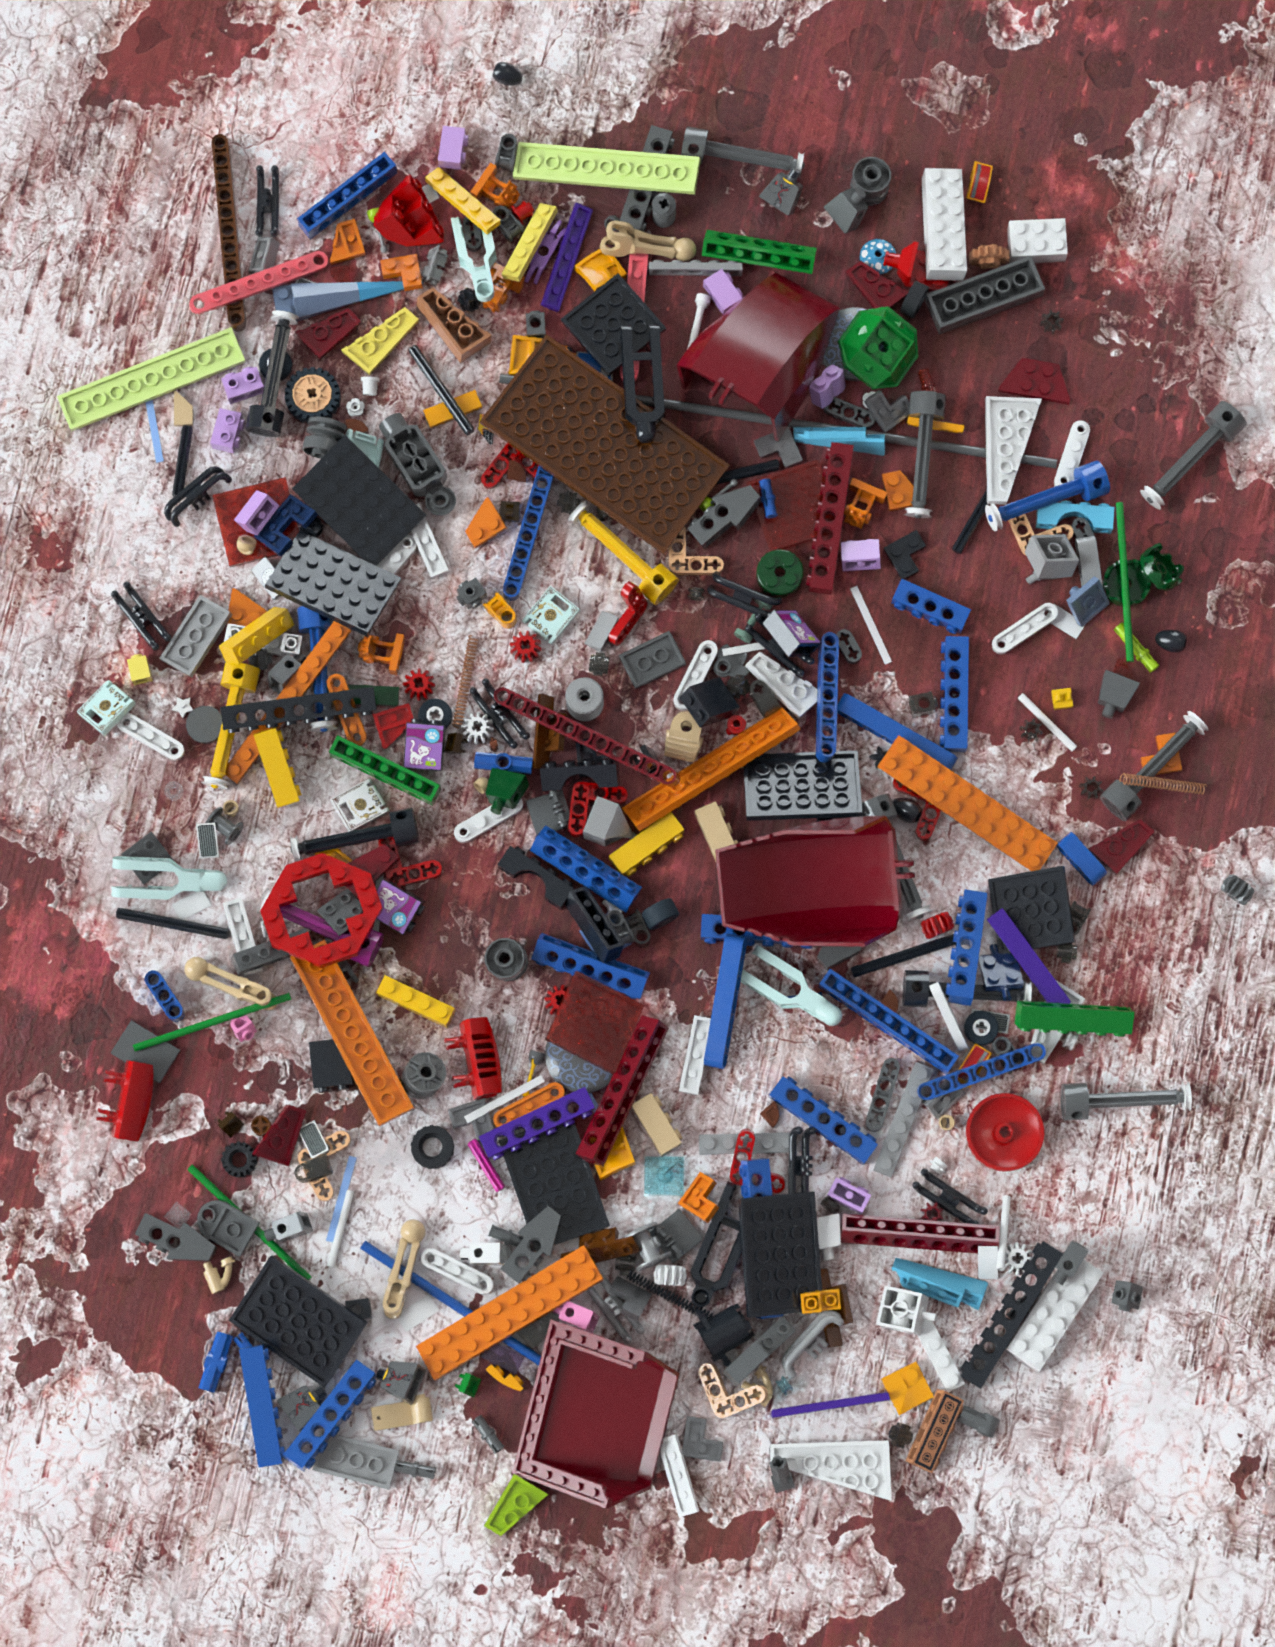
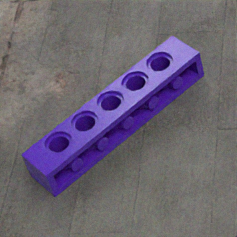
[478,1087,595,1161]

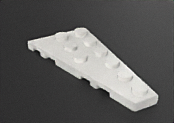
[985,396,1042,505]
[770,1440,892,1501]

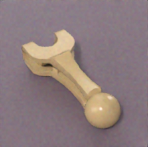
[600,221,696,262]
[184,957,277,1011]
[383,1219,426,1319]

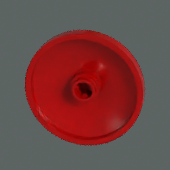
[966,1093,1044,1172]

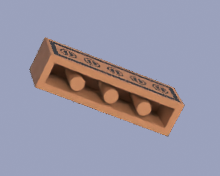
[905,1389,964,1473]

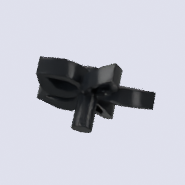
[869,746,887,769]

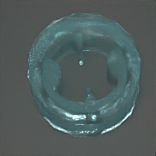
[775,1376,793,1396]

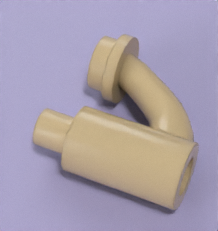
[203,1256,235,1295]
[741,1365,773,1407]

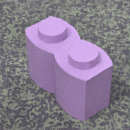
[809,365,846,408]

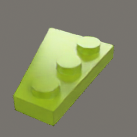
[484,1474,548,1536]

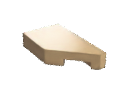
[174,391,193,427]

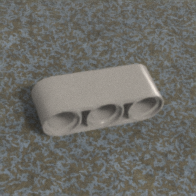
[1075,536,1103,587]

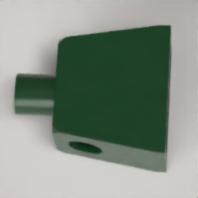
[486,768,529,815]

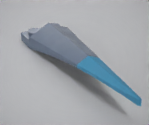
[272,281,423,323]

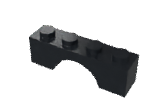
[540,758,620,791]
[497,846,574,910]

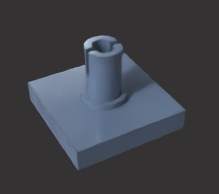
[1066,576,1110,627]

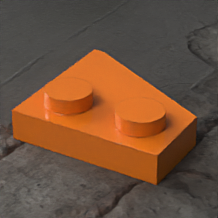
[227,588,267,626]

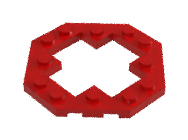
[260,853,383,968]

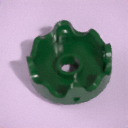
[1140,543,1184,591]
[756,549,804,598]
[1103,559,1151,607]

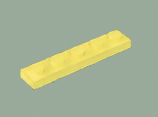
[502,203,558,282]

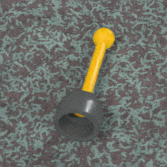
[522,1050,545,1097]

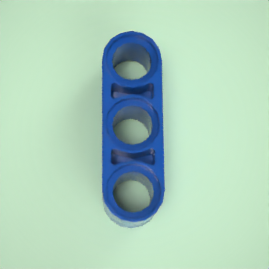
[1056,832,1108,886]
[145,970,185,1022]

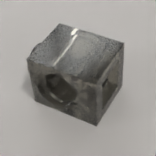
[908,691,938,718]

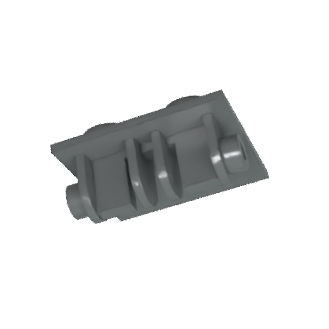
[526,790,570,835]
[120,831,174,884]
[317,888,363,936]
[650,1209,704,1263]

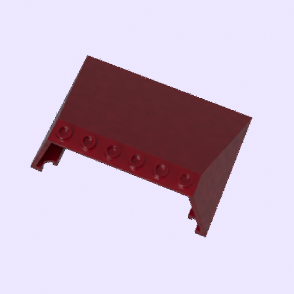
[512,1319,680,1508]

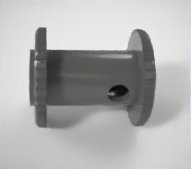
[206,807,244,845]

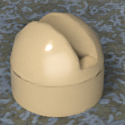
[473,777,488,794]
[223,800,239,817]
[939,1115,955,1131]

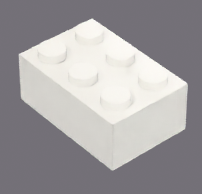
[1007,218,1068,263]

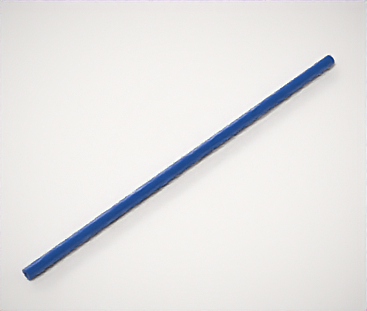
[360,1241,541,1366]

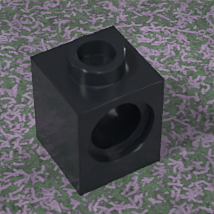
[345,1298,372,1320]

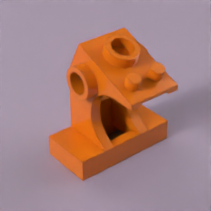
[470,162,520,210]
[482,262,525,313]
[844,478,888,529]
[357,633,405,675]

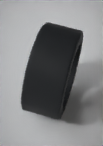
[900,281,929,319]

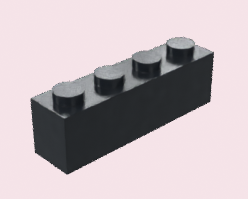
[565,886,625,964]

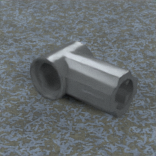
[958,1405,1000,1438]
[769,1456,795,1493]

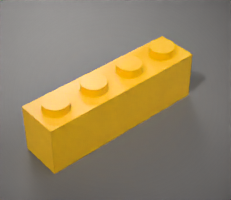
[219,607,294,664]
[254,727,302,808]
[609,812,684,877]
[376,975,456,1028]

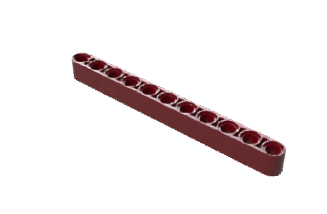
[494,687,681,787]

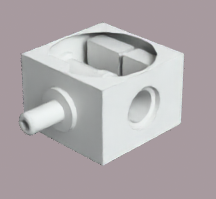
[876,1286,937,1336]

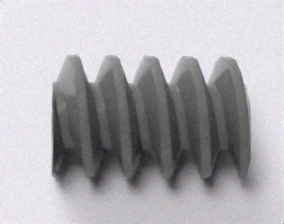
[652,193,676,228]

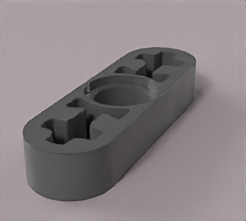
[823,397,875,430]

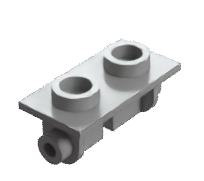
[421,245,448,286]

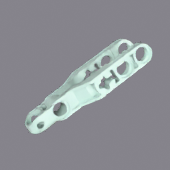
[451,217,497,302]
[111,856,227,900]
[741,945,842,1026]

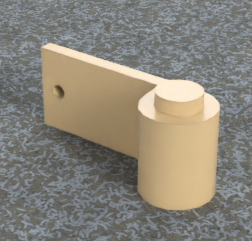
[371,1394,433,1431]

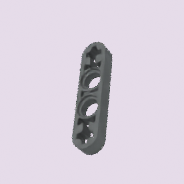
[865,1058,900,1132]

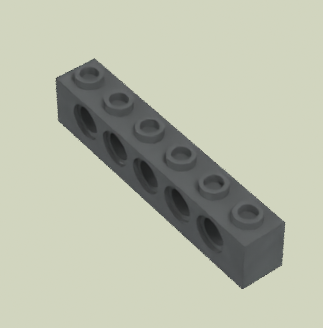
[618,125,675,232]

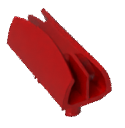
[444,1017,502,1101]
[96,1060,154,1142]

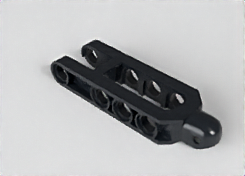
[620,324,665,443]
[691,1181,759,1307]

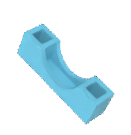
[1036,501,1114,534]

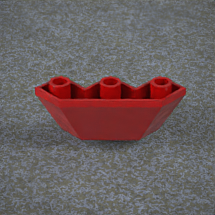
[374,174,444,247]

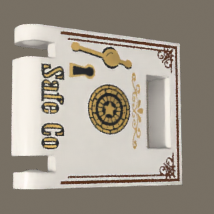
[331,778,390,832]

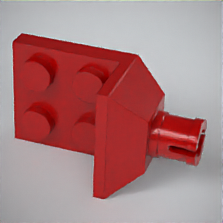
[883,241,949,292]

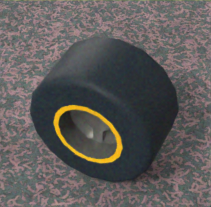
[642,898,680,930]

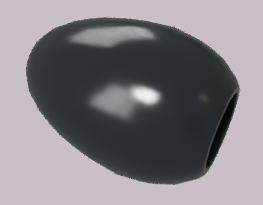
[492,62,523,86]
[1155,629,1187,653]
[892,798,922,823]

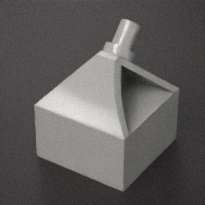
[1025,534,1079,585]
[583,796,637,847]

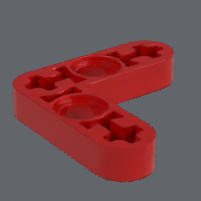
[481,443,544,489]
[608,581,648,646]
[893,779,941,841]
[568,782,628,837]
[378,837,442,887]
[730,1129,786,1193]

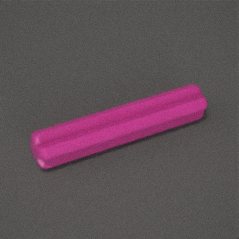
[468,1139,505,1192]

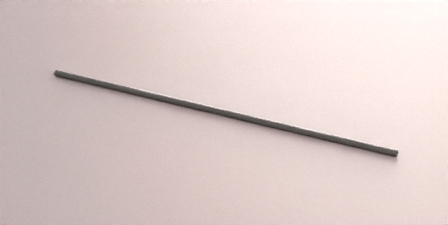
[499,374,1057,469]

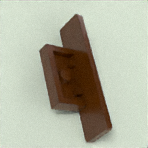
[533,693,566,770]
[560,1227,640,1263]
[820,1268,854,1348]

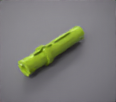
[1114,622,1160,673]

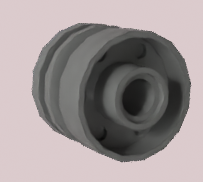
[850,157,891,206]
[302,417,347,459]
[484,938,529,982]
[401,1052,446,1099]

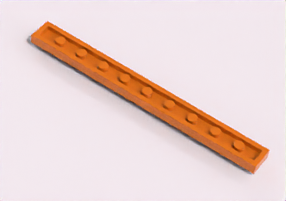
[226,621,351,784]

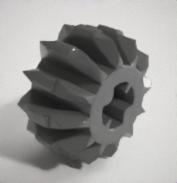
[1221,874,1255,905]

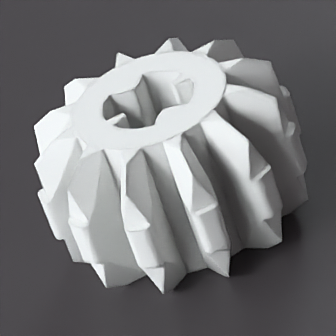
[461,712,494,745]
[1004,1242,1033,1276]
[654,1265,687,1286]

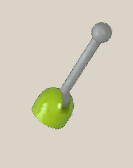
[367,208,388,253]
[700,479,737,512]

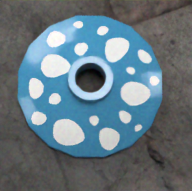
[859,239,896,275]

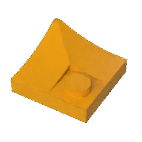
[574,245,627,292]
[508,335,543,376]
[595,1127,636,1180]
[881,1361,934,1415]

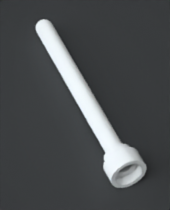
[687,293,711,349]

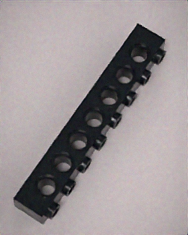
[220,687,377,733]
[960,1241,1064,1389]

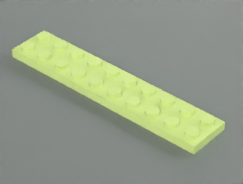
[513,142,701,195]
[57,327,246,432]

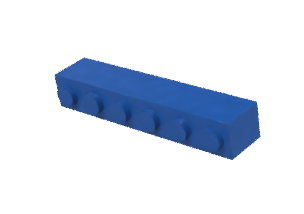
[239,1344,286,1468]

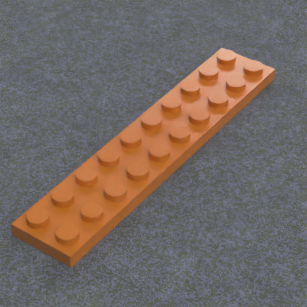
[622,707,801,831]
[877,735,1058,871]
[290,940,414,1127]
[416,1245,604,1381]

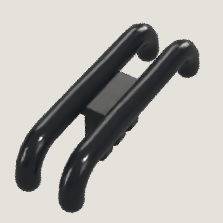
[255,165,279,237]
[164,466,232,527]
[707,571,783,619]
[111,581,172,651]
[745,613,814,677]
[470,678,530,749]
[788,1126,816,1194]
[912,1168,988,1224]

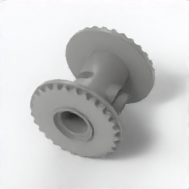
[565,677,604,722]
[623,1222,672,1271]

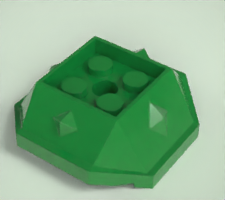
[837,306,918,390]

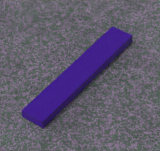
[541,202,593,312]
[986,908,1071,1004]
[771,1392,890,1418]

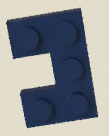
[254,494,318,557]

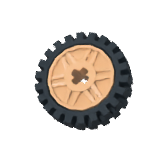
[285,367,341,424]

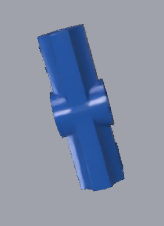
[474,752,533,775]
[198,1331,234,1393]

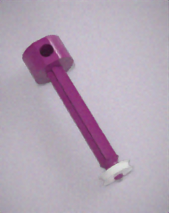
[256,888,384,967]

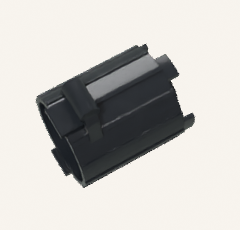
[693,1303,755,1367]

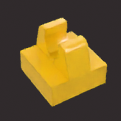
[1051,688,1073,710]

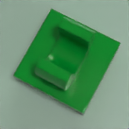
[455,1372,482,1398]

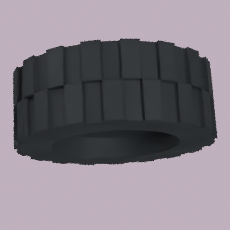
[411,1125,454,1169]

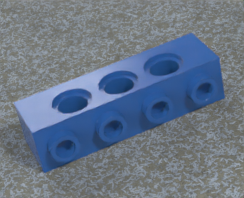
[891,579,971,634]

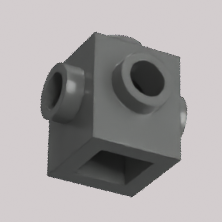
[456,577,487,609]
[1111,1280,1143,1312]

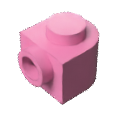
[230,1015,257,1042]

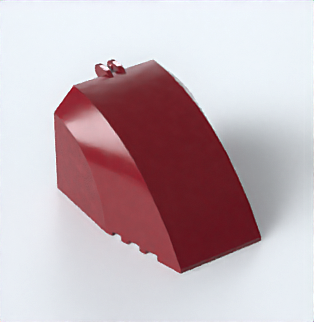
[677,273,840,442]
[715,816,915,947]

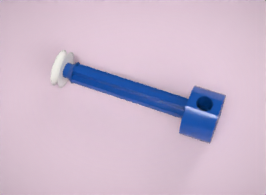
[985,460,1110,531]
[297,606,338,732]

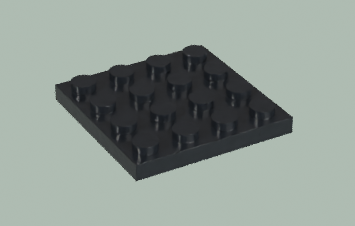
[561,273,666,376]
[988,866,1076,954]

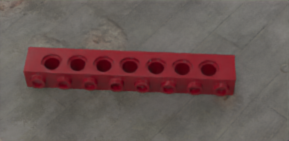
[806,442,854,595]
[576,1015,669,1167]
[840,1214,1000,1254]

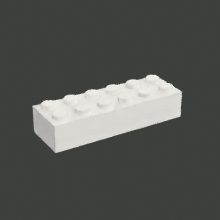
[922,168,967,281]
[1004,1260,1104,1373]

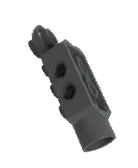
[379,413,456,515]

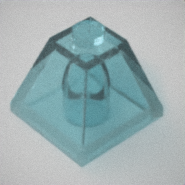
[644,1157,684,1196]

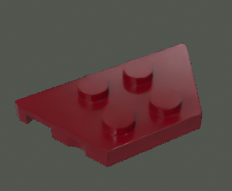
[998,358,1070,405]

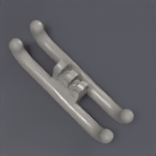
[587,1269,645,1344]
[782,1310,844,1378]

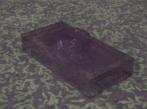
[481,1344,525,1374]

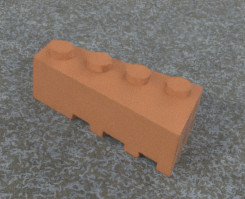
[416,287,492,363]

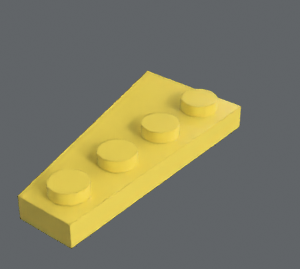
[341,307,419,375]

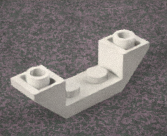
[224,623,303,656]

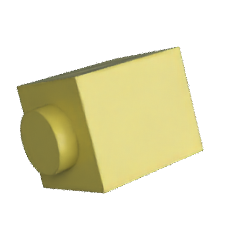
[127,654,153,685]

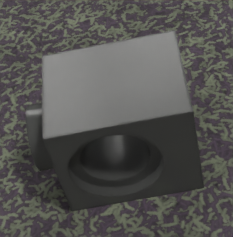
[526,310,546,338]

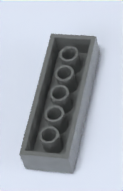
[925,256,1045,335]

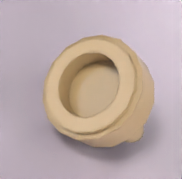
[237,535,256,555]

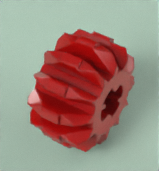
[509,631,542,663]
[403,668,436,701]
[921,912,954,939]
[544,985,577,1018]

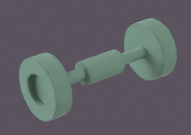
[734,599,773,644]

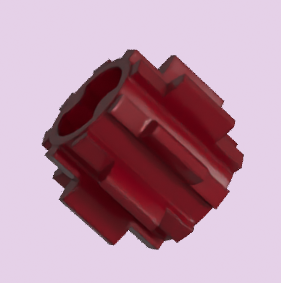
[920,1203,943,1221]

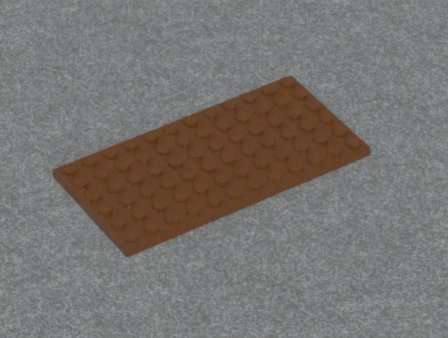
[480,334,730,555]

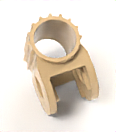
[664,711,704,763]

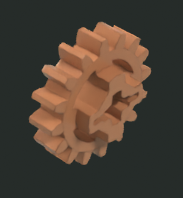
[969,244,1010,269]

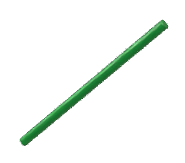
[1116,502,1134,662]
[133,993,292,1052]
[187,1164,312,1281]

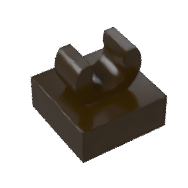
[500,501,520,522]
[444,732,468,754]
[218,1111,244,1138]

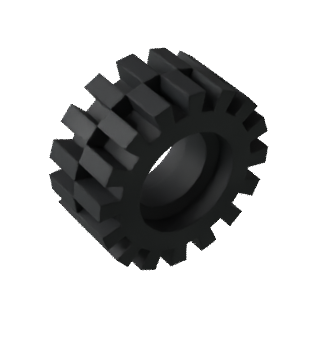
[221,1141,258,1178]

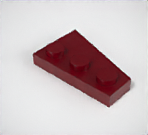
[846,261,908,309]
[345,844,399,899]

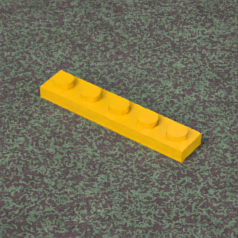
[425,167,501,234]

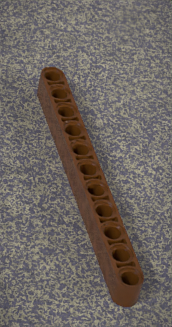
[211,134,246,332]

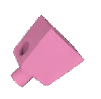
[552,1301,600,1333]

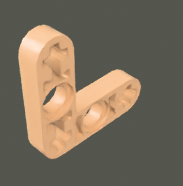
[1008,514,1074,555]
[669,527,724,575]
[298,1130,351,1202]
[698,1362,768,1418]

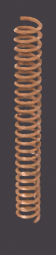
[452,635,479,729]
[1119,773,1207,795]

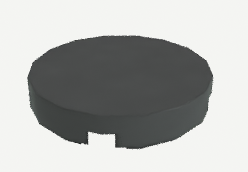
[186,706,222,744]

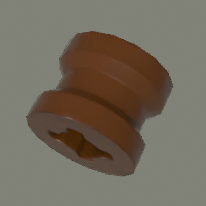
[251,1116,272,1136]

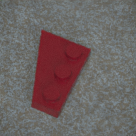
[295,308,362,360]
[1088,819,1155,875]
[252,1104,306,1166]

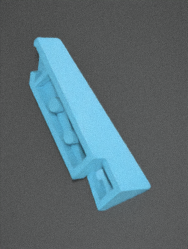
[793,427,885,456]
[892,1258,988,1310]

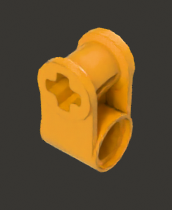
[482,592,517,629]

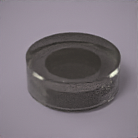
[820,1197,840,1214]

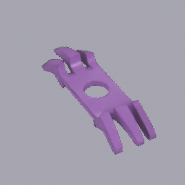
[525,220,566,285]

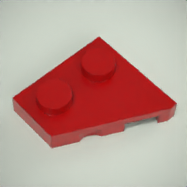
[372,703,413,749]

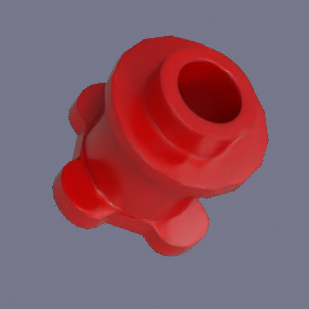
[510,201,534,225]
[726,715,747,735]

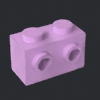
[438,126,469,170]
[703,269,743,315]
[221,367,264,404]
[210,408,245,454]
[234,490,279,535]
[841,539,881,571]
[827,1177,871,1215]

